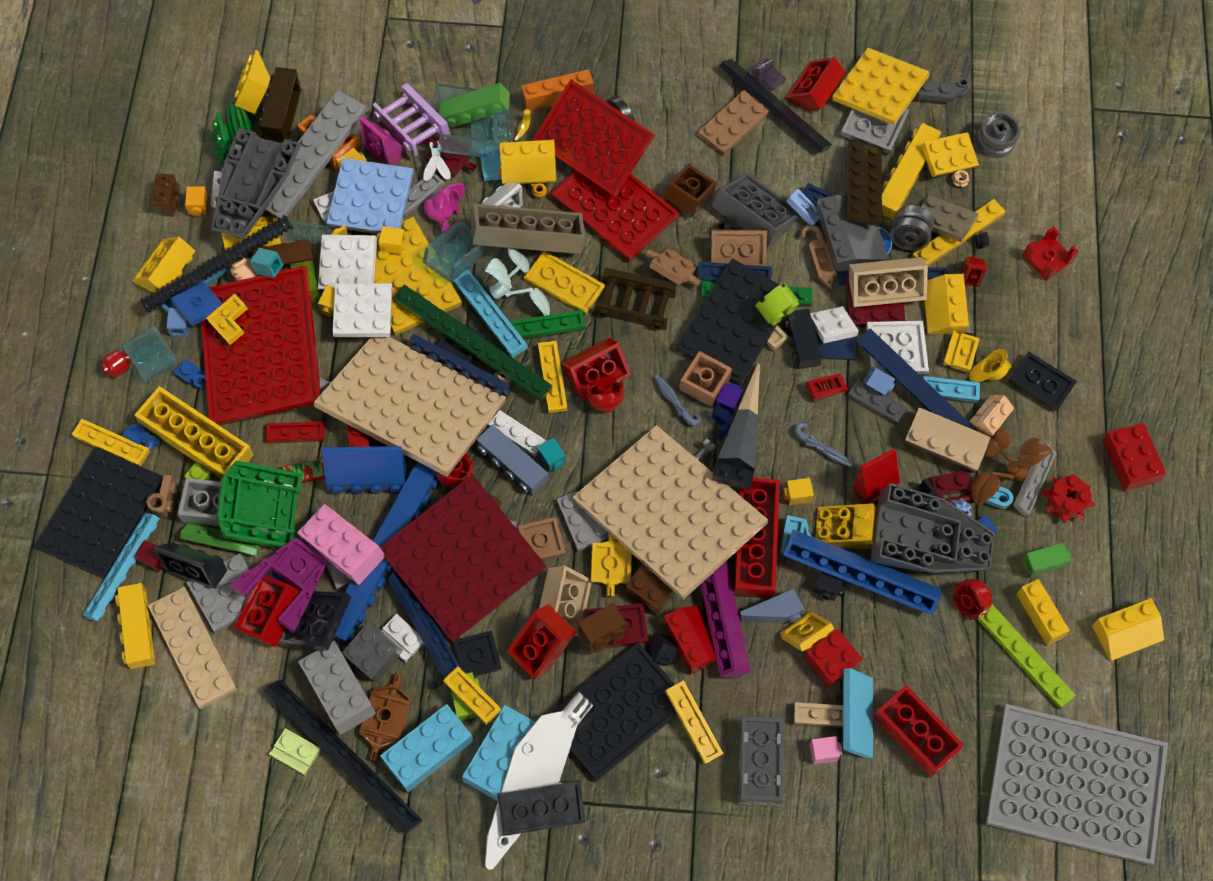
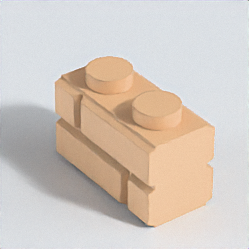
[969,395,1014,436]

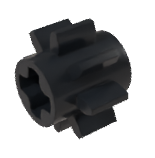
[717,217,739,230]

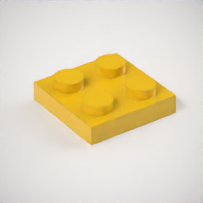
[780,612,834,651]

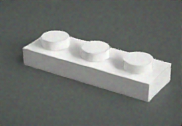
[488,410,546,457]

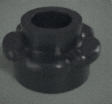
[975,231,989,249]

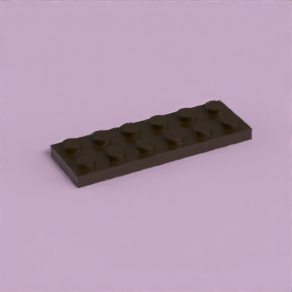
[845,140,882,227]

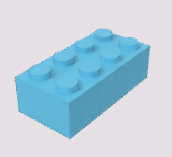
[380,704,473,793]
[462,705,535,801]

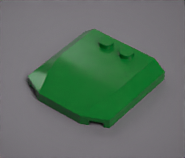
[216,460,302,548]

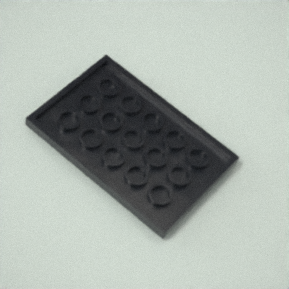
[676,258,796,386]
[35,447,163,579]
[549,643,678,782]

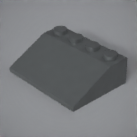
[712,173,801,247]
[816,195,889,272]

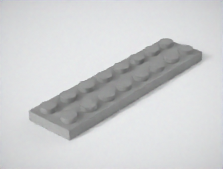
[265,90,368,219]

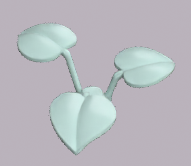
[485,248,550,316]

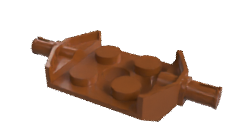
[359,673,412,762]

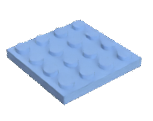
[327,158,414,234]

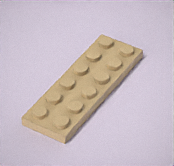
[148,587,237,709]

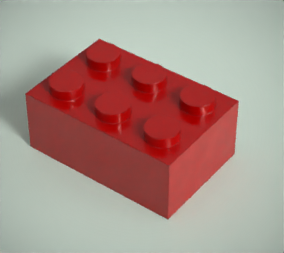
[1102,423,1167,492]
[507,604,576,680]

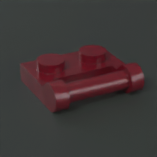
[930,470,975,504]

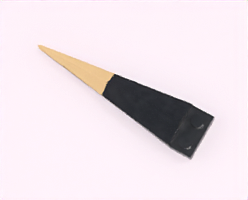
[712,363,760,491]

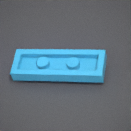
[923,376,980,403]

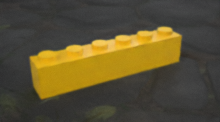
[882,123,941,220]

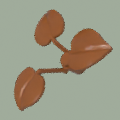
[971,428,1053,507]

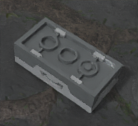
[739,716,784,806]

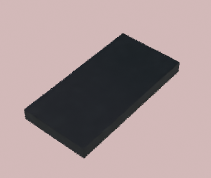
[497,780,585,836]

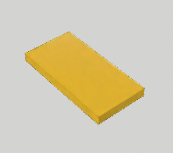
[524,251,606,315]

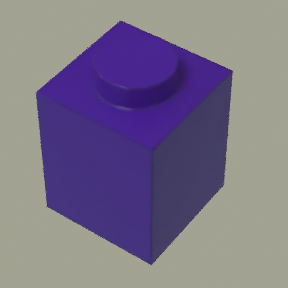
[715,382,743,416]

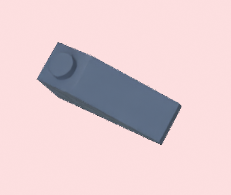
[739,589,805,623]

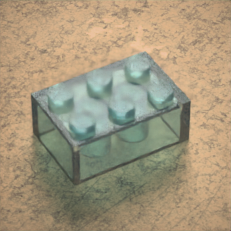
[422,220,487,283]

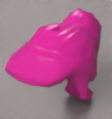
[424,182,466,233]

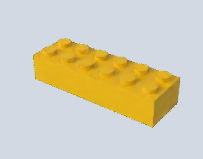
[134,386,254,479]

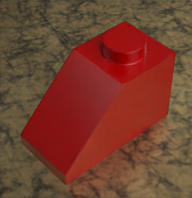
[962,257,987,287]

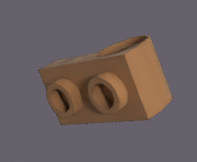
[147,475,177,519]

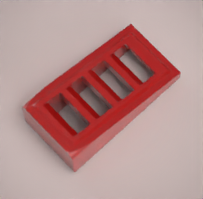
[806,373,848,403]

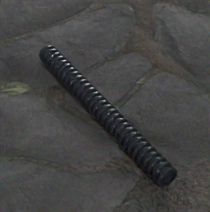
[140,215,293,313]

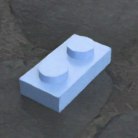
[786,189,819,225]

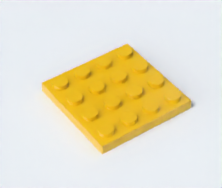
[833,48,929,125]

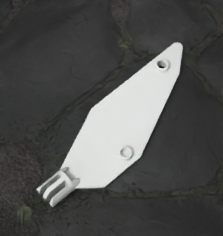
[485,692,593,870]

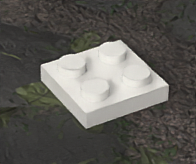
[810,307,858,343]

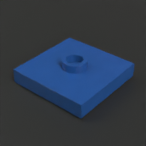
[171,282,222,326]

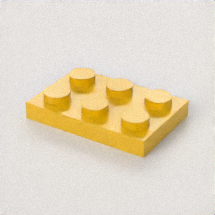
[921,132,979,177]

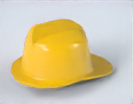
[969,349,1011,382]

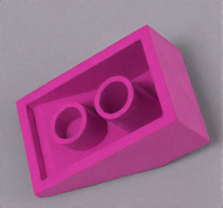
[359,116,405,165]

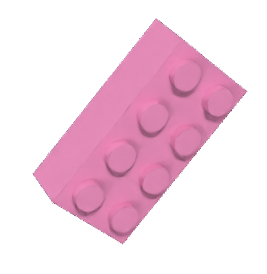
[297,504,385,586]

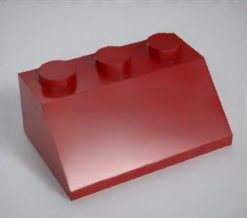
[786,57,846,111]
[562,338,631,401]
[233,576,300,647]
[663,605,717,675]

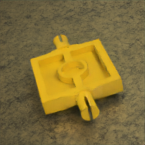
[591,533,632,597]

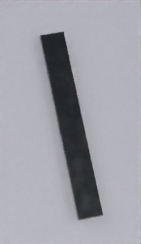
[720,59,832,152]

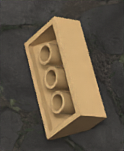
[849,257,928,307]
[904,408,991,472]

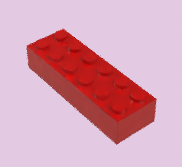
[733,478,780,598]

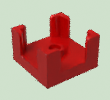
[1022,226,1079,281]

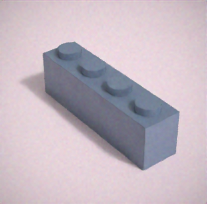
[476,424,548,496]

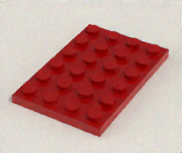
[532,79,655,197]
[551,170,679,262]

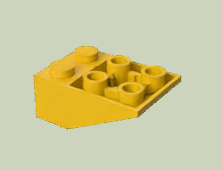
[234,50,270,114]
[815,504,878,550]

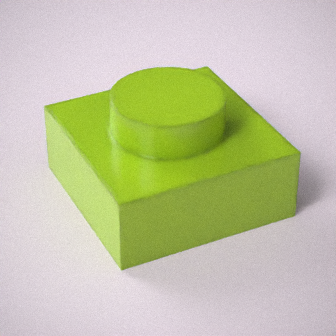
[184,462,213,480]

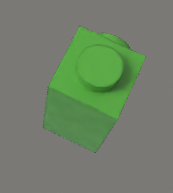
[1022,543,1071,578]

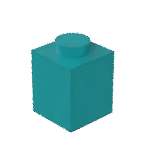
[250,248,284,278]
[537,438,566,472]

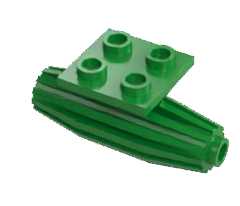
[211,102,253,163]

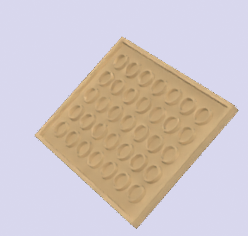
[314,337,506,477]
[573,425,768,599]

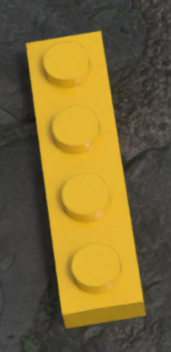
[538,341,567,413]
[72,419,150,466]
[665,680,723,764]

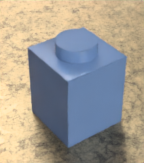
[167,307,190,337]
[863,366,895,395]

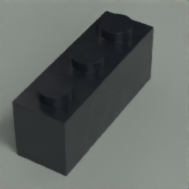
[783,308,822,369]

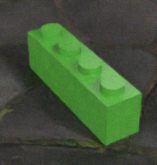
[439,82,510,128]

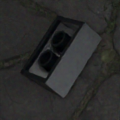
[153,542,228,589]

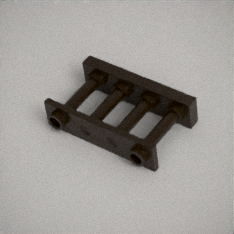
[594,267,677,330]

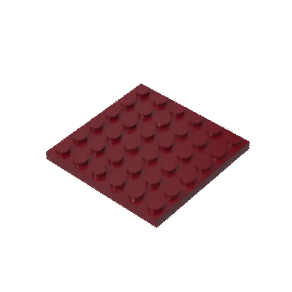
[380,474,547,642]

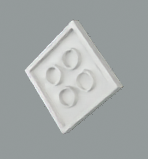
[318,235,377,291]
[333,283,392,337]
[866,321,929,375]

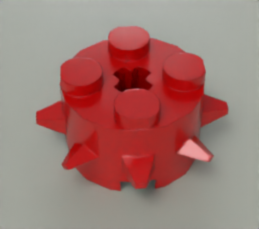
[1042,474,1095,523]

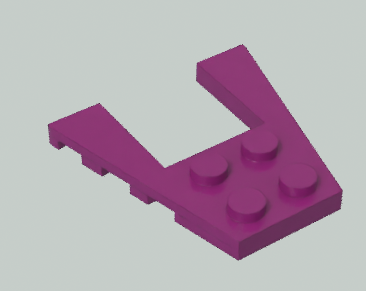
[229,538,328,633]

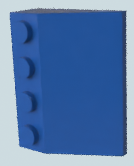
[322,446,407,494]

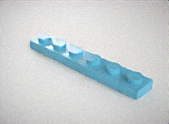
[453,270,528,358]
[83,514,160,621]

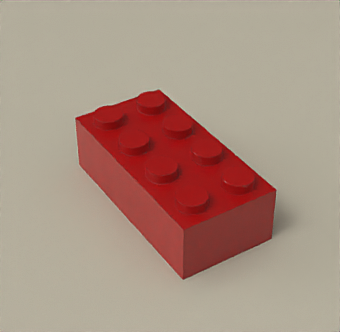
[873,685,965,778]

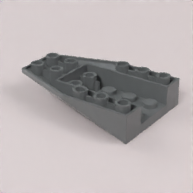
[870,483,995,573]

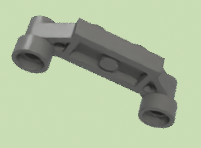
[916,78,969,102]

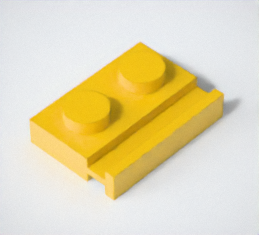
[943,331,980,373]

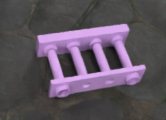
[373,83,450,156]

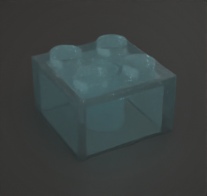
[122,326,178,383]

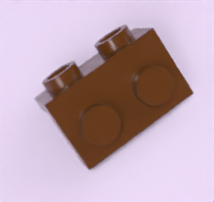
[151,174,180,217]

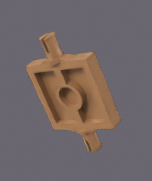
[646,248,702,287]

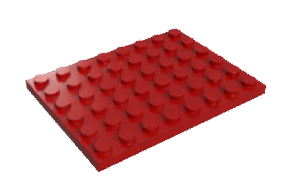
[201,265,321,425]

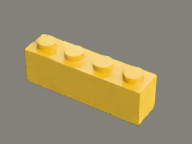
[115,583,155,669]

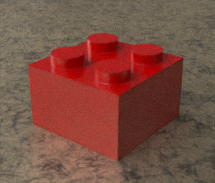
[803,628,863,689]

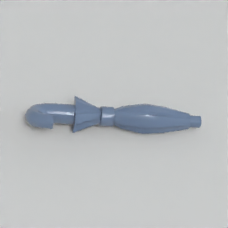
[654,375,701,426]
[794,423,853,467]

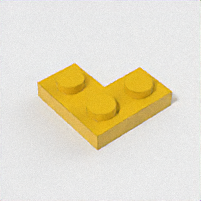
[206,294,248,345]

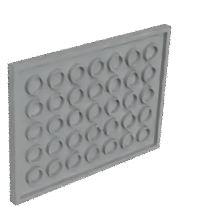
[985,704,1168,866]

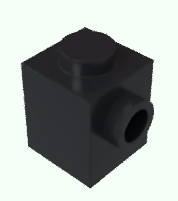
[813,571,846,601]

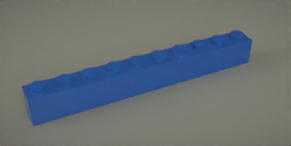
[333,462,440,646]

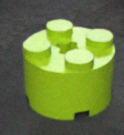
[755,283,799,326]

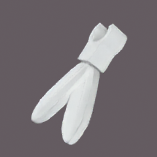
[423,141,451,182]

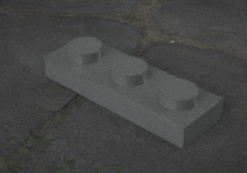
[848,379,907,425]

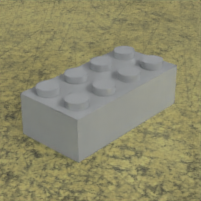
[298,641,376,735]

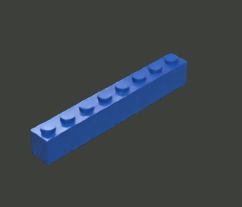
[783,529,941,615]

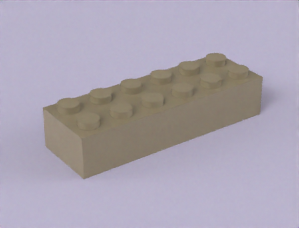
[470,204,586,254]

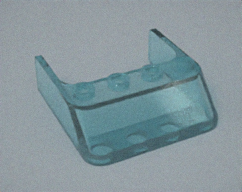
[435,84,512,157]

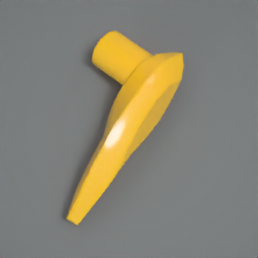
[514,109,531,141]

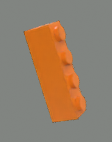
[521,69,594,111]

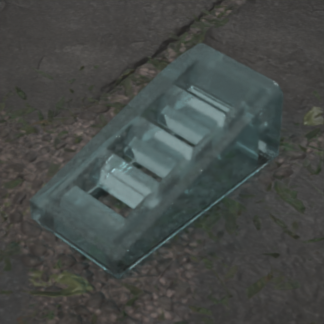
[292,221,332,244]

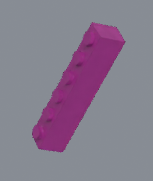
[701,561,751,679]

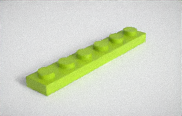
[977,604,1076,710]

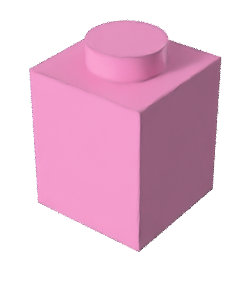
[809,736,842,764]

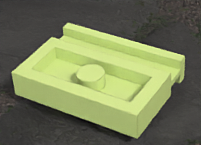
[269,728,321,776]

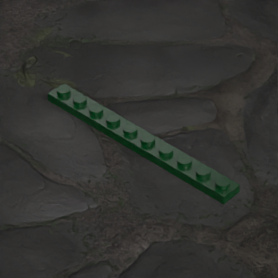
[392,284,552,402]

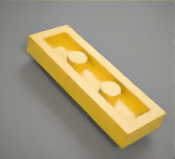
[443,667,501,725]

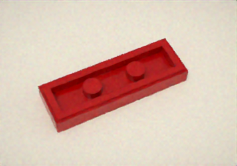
[266,421,325,444]

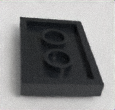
[1008,351,1077,412]

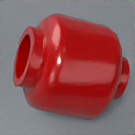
[101,350,131,378]

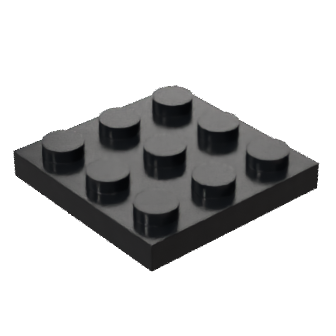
[279,591,351,651]

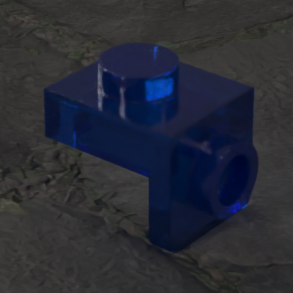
[712,405,734,439]

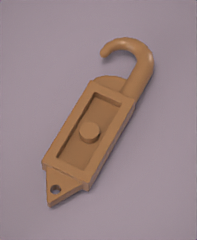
[801,225,837,289]

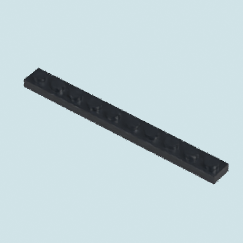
[264,679,423,834]

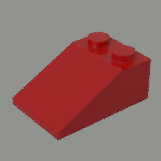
[852,448,900,505]

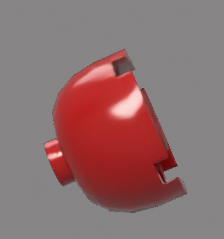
[586,378,625,413]
[435,452,474,488]
[953,579,992,620]

